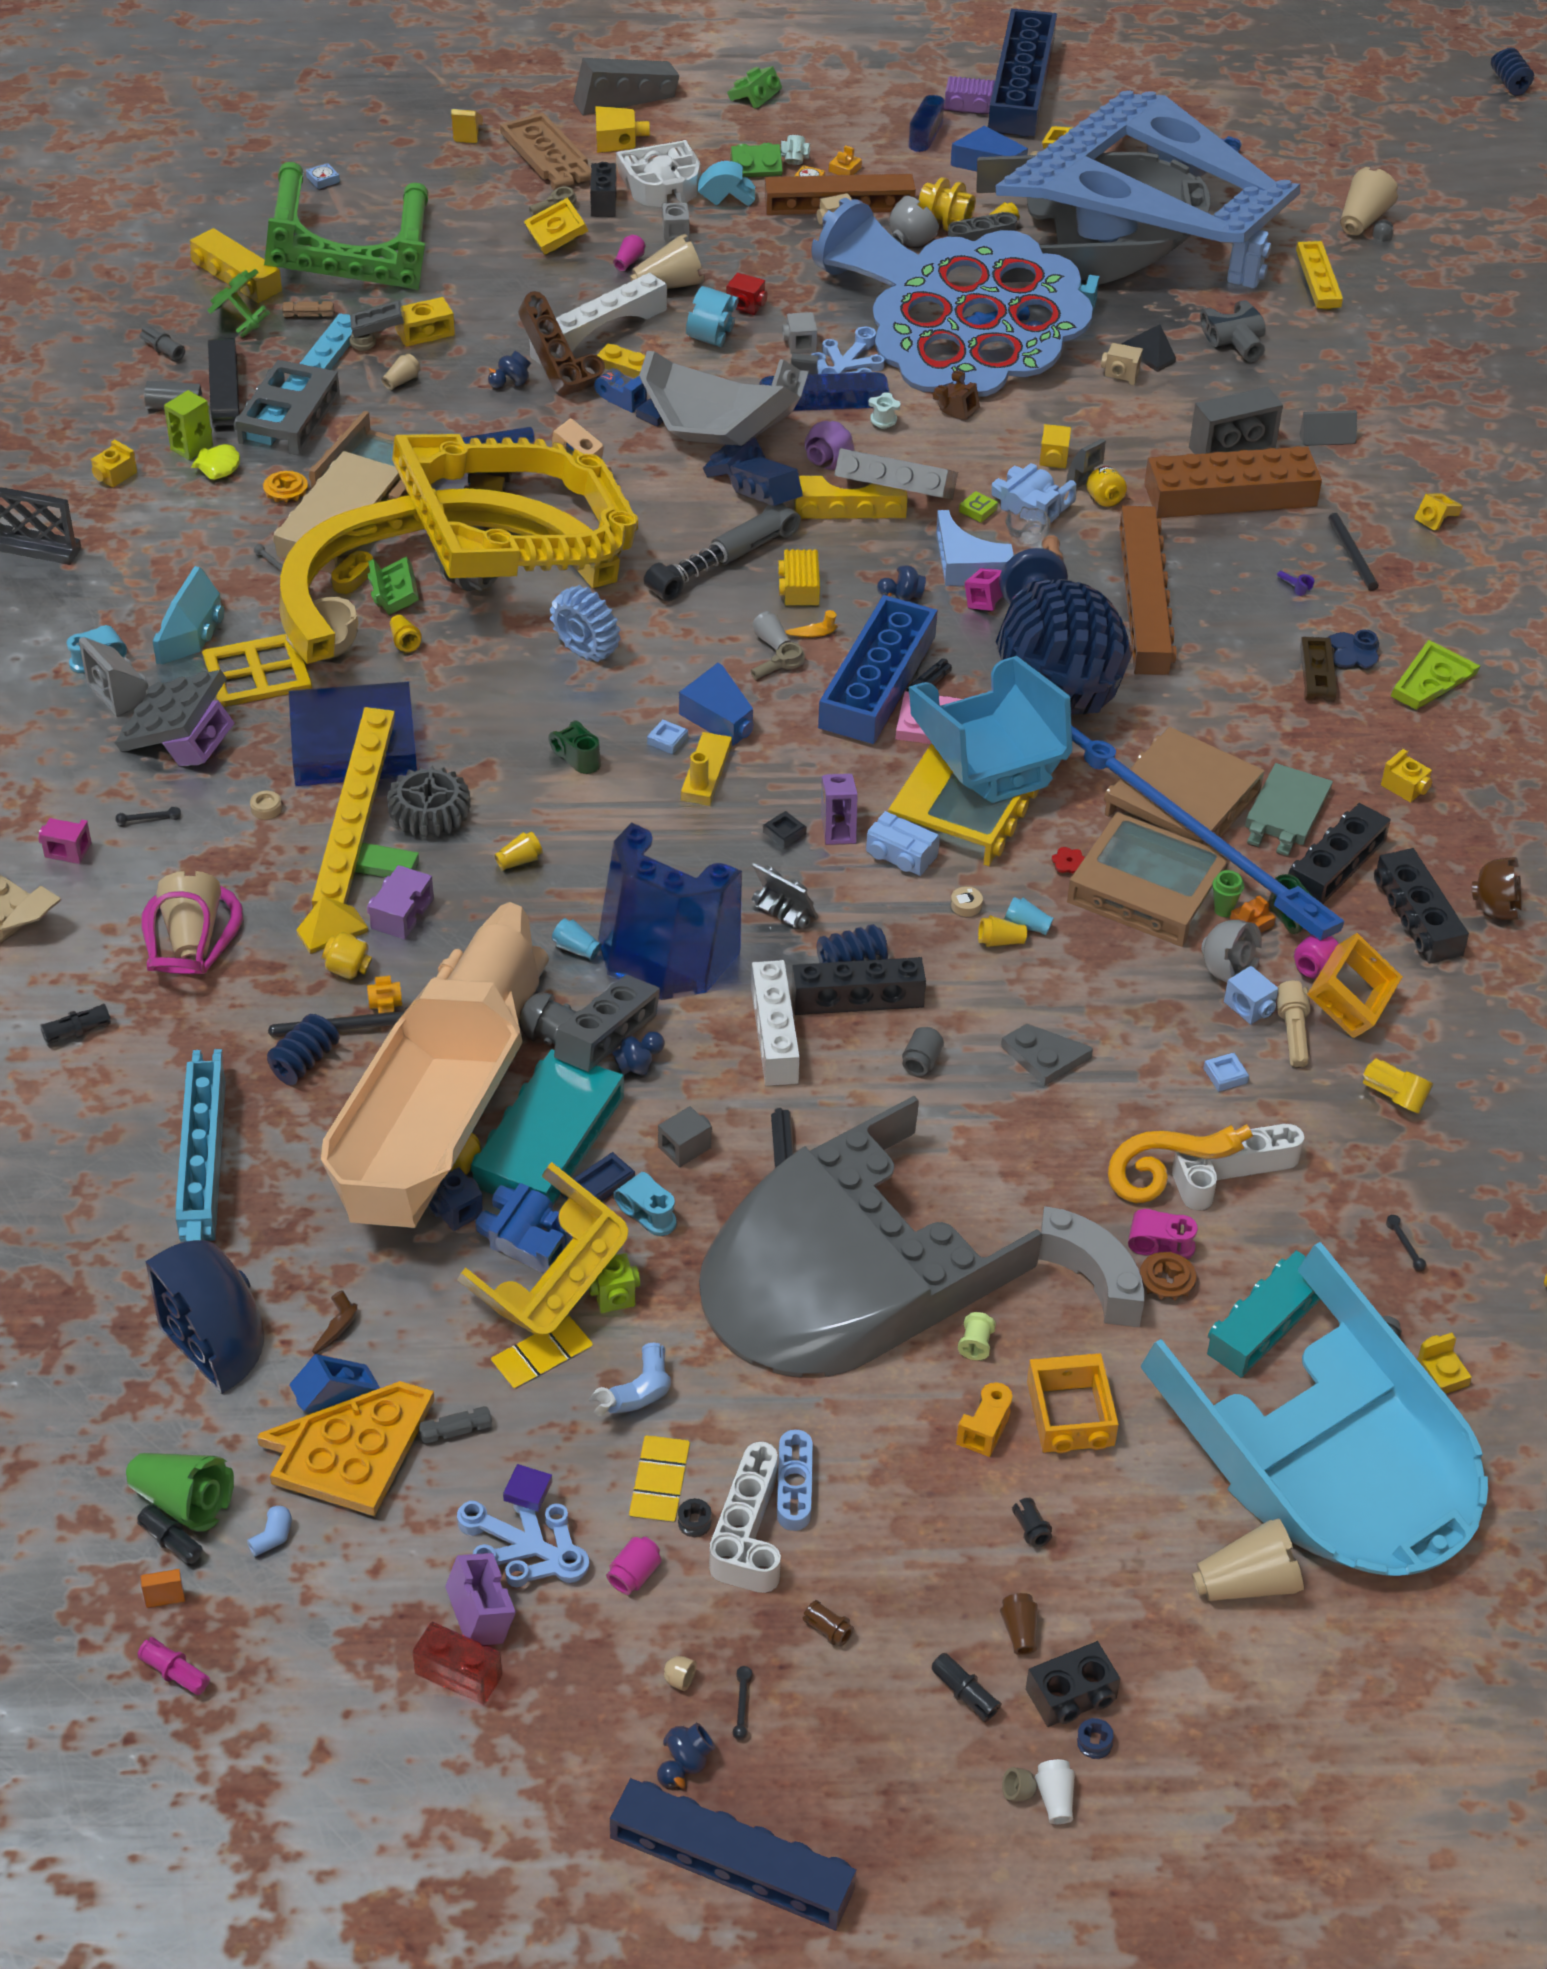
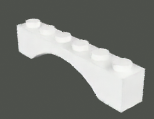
[529,273,667,365]

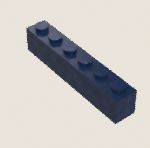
[610,1778,857,1931]

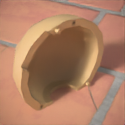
[286,597,359,661]

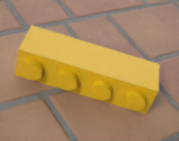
[190,228,282,303]

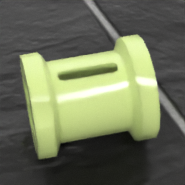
[958,1312,996,1360]

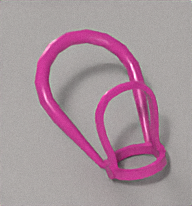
[141,885,243,974]

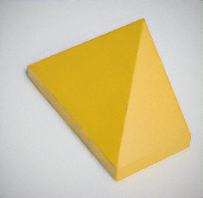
[296,896,369,954]

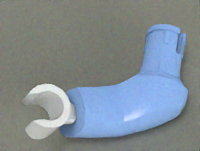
[589,1343,671,1416]

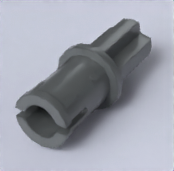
[140,326,185,361]

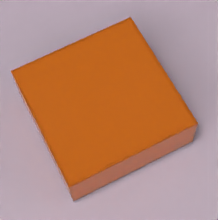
[140,1569,185,1608]

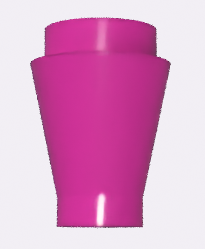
[613,235,646,271]

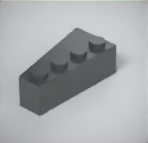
[573,58,680,115]

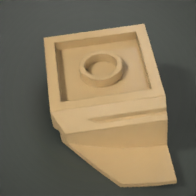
[0,875,61,943]

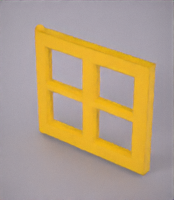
[202,634,312,707]

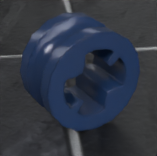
[1077,1718,1113,1759]

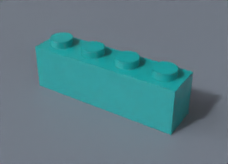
[1207,1250,1321,1378]

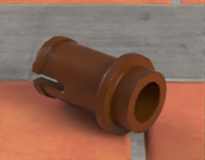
[803,1600,854,1646]

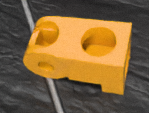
[956,1382,1013,1457]

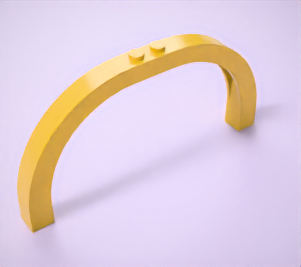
[279,489,620,664]

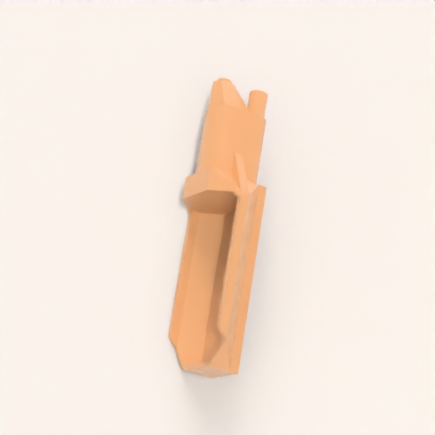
[321,902,549,1228]

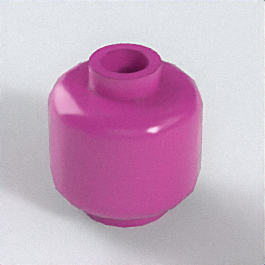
[1294,934,1339,979]

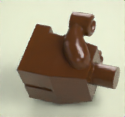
[933,370,980,420]

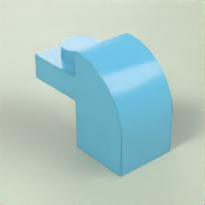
[698,161,755,207]

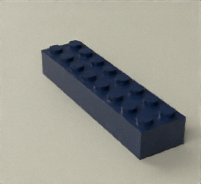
[988,8,1057,136]

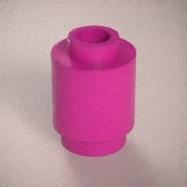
[606,1537,662,1595]

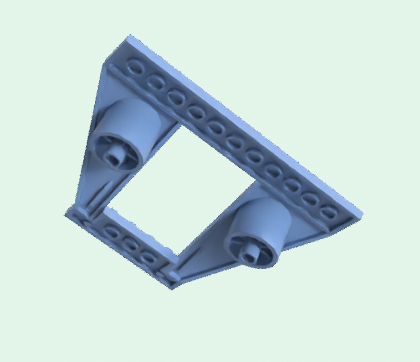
[996,91,1300,243]

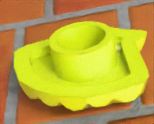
[191,444,240,480]

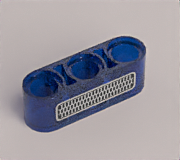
[908,95,945,152]

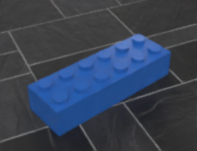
[818,595,938,744]

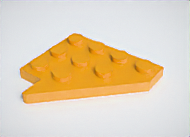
[257,1381,435,1516]

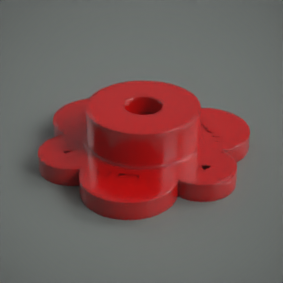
[1051,847,1085,873]

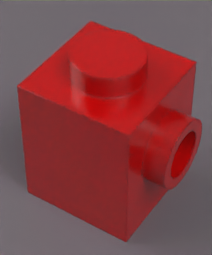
[726,272,768,315]

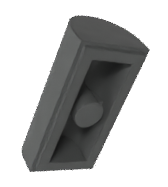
[144,381,203,410]

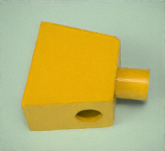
[596,106,650,153]

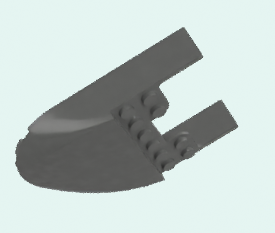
[976,152,1210,285]
[699,1096,1042,1377]

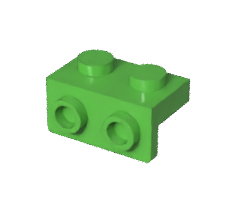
[727,66,782,109]
[730,143,782,178]
[368,556,419,615]

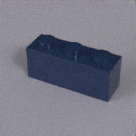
[730,456,803,506]

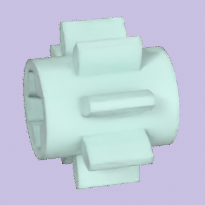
[780,135,810,165]

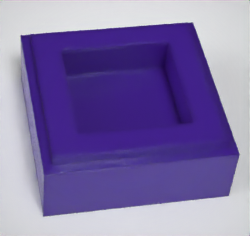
[503,1464,553,1512]

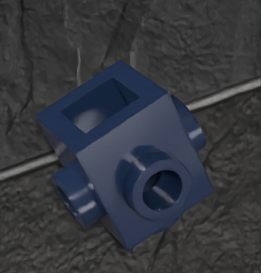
[429,1167,483,1231]

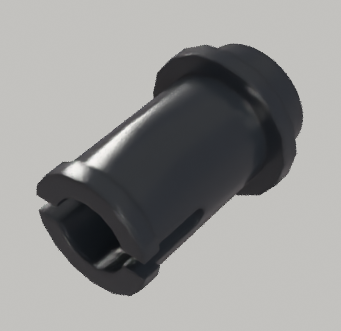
[1012,1497,1052,1547]

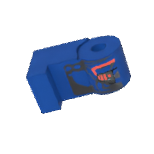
[594,368,647,413]

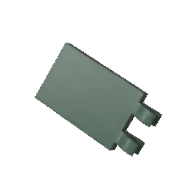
[1245,763,1333,856]

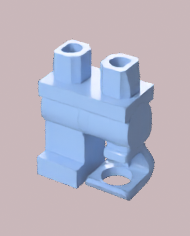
[992,463,1076,528]

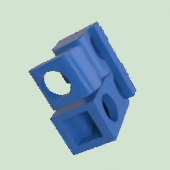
[475,1183,573,1274]

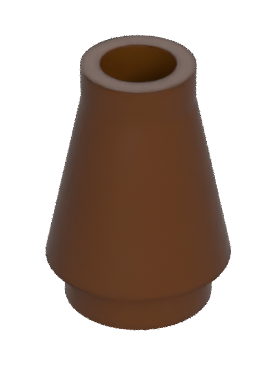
[1000,1593,1038,1655]

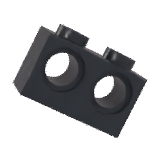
[590,162,617,217]
[1025,1641,1121,1727]

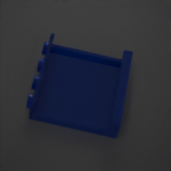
[289,681,417,786]

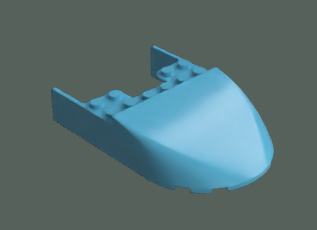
[1141,1242,1488,1576]

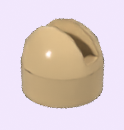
[664,1656,697,1691]

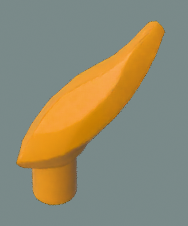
[785,610,838,638]

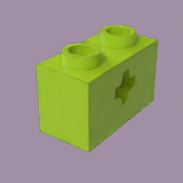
[164,390,213,461]

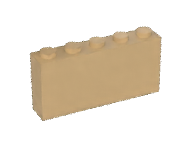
[273,451,401,573]

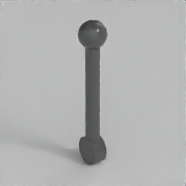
[254,544,283,571]

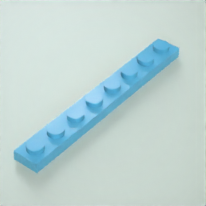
[246,313,352,446]

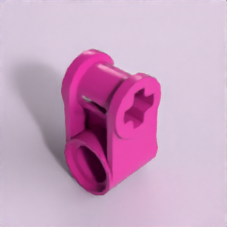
[1128,1209,1198,1259]

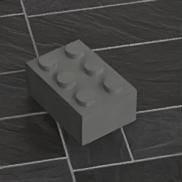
[1189,387,1283,454]

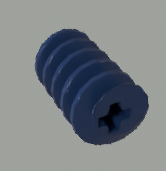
[1490,48,1534,96]
[816,924,888,963]
[267,1014,340,1085]

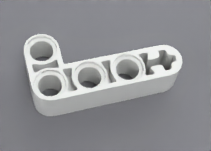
[1172,1124,1304,1210]
[709,1442,781,1593]

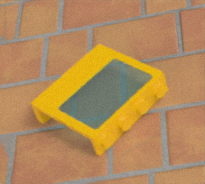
[888,743,1039,866]

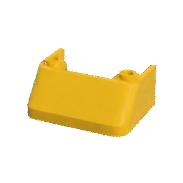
[457,1162,628,1335]

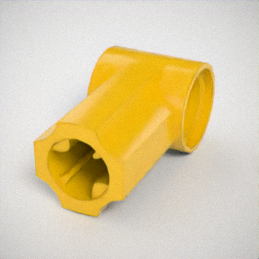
[1363,1058,1434,1114]

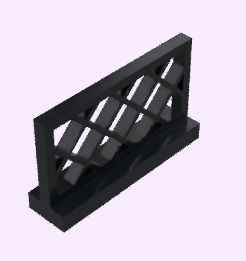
[0,487,82,565]

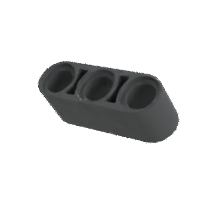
[948,212,1017,241]

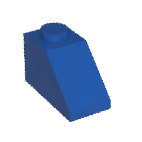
[289,1354,380,1414]

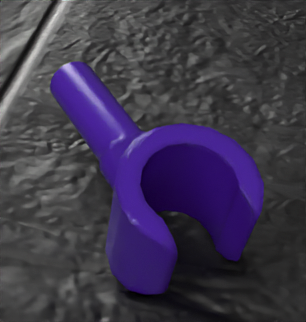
[1277,570,1315,596]

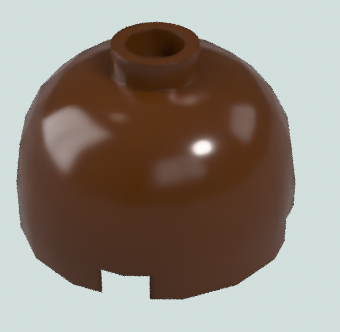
[1472,857,1522,920]

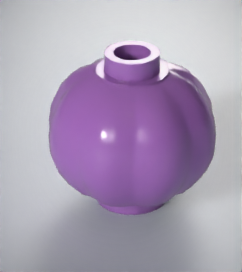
[804,421,855,470]

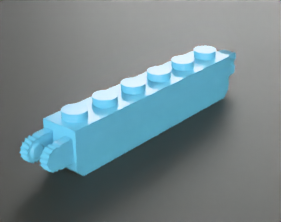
[175,1049,226,1242]

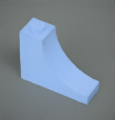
[936,510,1014,586]

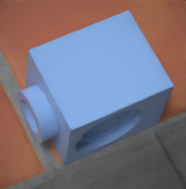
[1224,966,1279,1025]

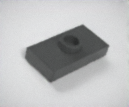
[350,301,405,338]

